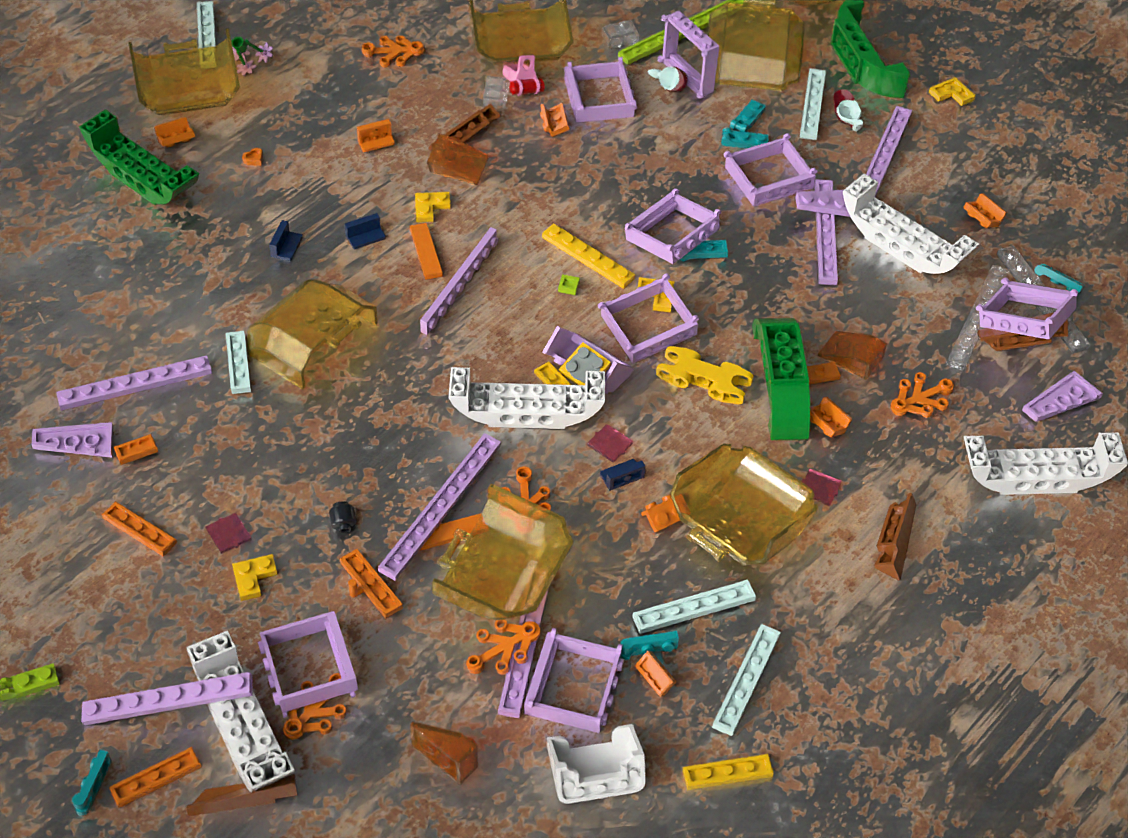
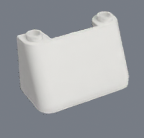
[546,724,645,803]

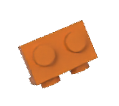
[540,103,570,137]
[154,117,195,147]
[357,119,395,152]
[963,193,1007,228]
[810,396,852,438]
[641,493,690,533]

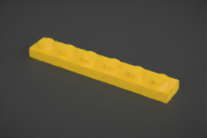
[542,223,635,289]

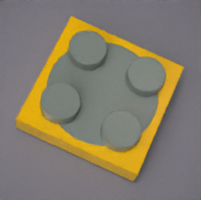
[559,342,612,385]

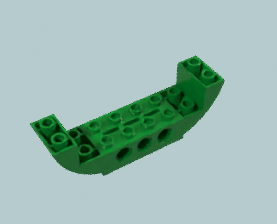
[831,0,910,98]
[79,109,199,205]
[752,318,810,440]

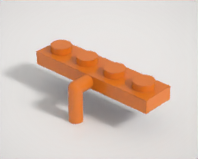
[340,549,403,619]

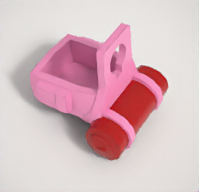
[503,55,545,96]

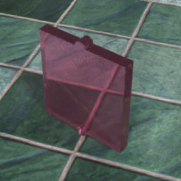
[587,424,633,463]
[798,469,841,506]
[205,513,251,554]

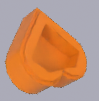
[242,148,263,166]

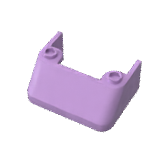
[543,326,634,394]

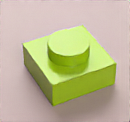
[558,274,580,295]

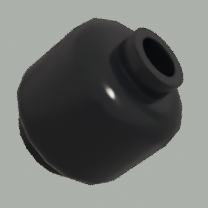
[329,501,357,533]

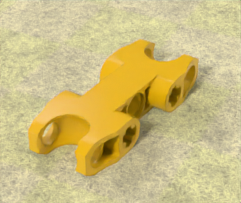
[656,346,754,404]

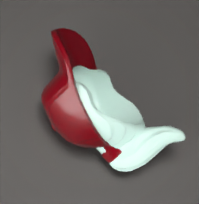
[648,67,688,92]
[833,89,863,131]

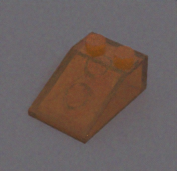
[427,134,489,185]
[818,331,887,380]
[410,722,478,785]

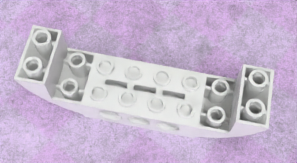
[843,174,979,274]
[449,367,605,429]
[964,432,1128,495]
[186,631,294,792]

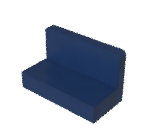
[344,213,386,249]
[269,220,303,261]
[600,459,646,491]

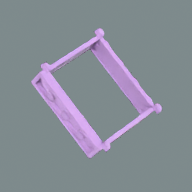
[658,11,719,98]
[564,57,637,123]
[724,133,817,207]
[625,188,721,264]
[598,273,699,364]
[976,277,1078,339]
[258,611,358,718]
[524,628,624,733]

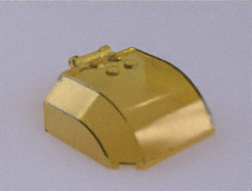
[468,0,573,65]
[707,0,805,91]
[128,28,240,116]
[247,280,378,390]
[670,443,818,566]
[432,483,573,620]

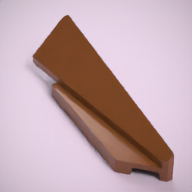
[428,103,501,152]
[977,312,1068,351]
[874,493,916,581]
[186,773,297,816]

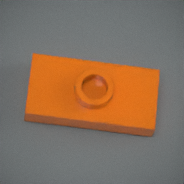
[807,361,841,385]
[114,434,158,465]
[635,651,677,697]

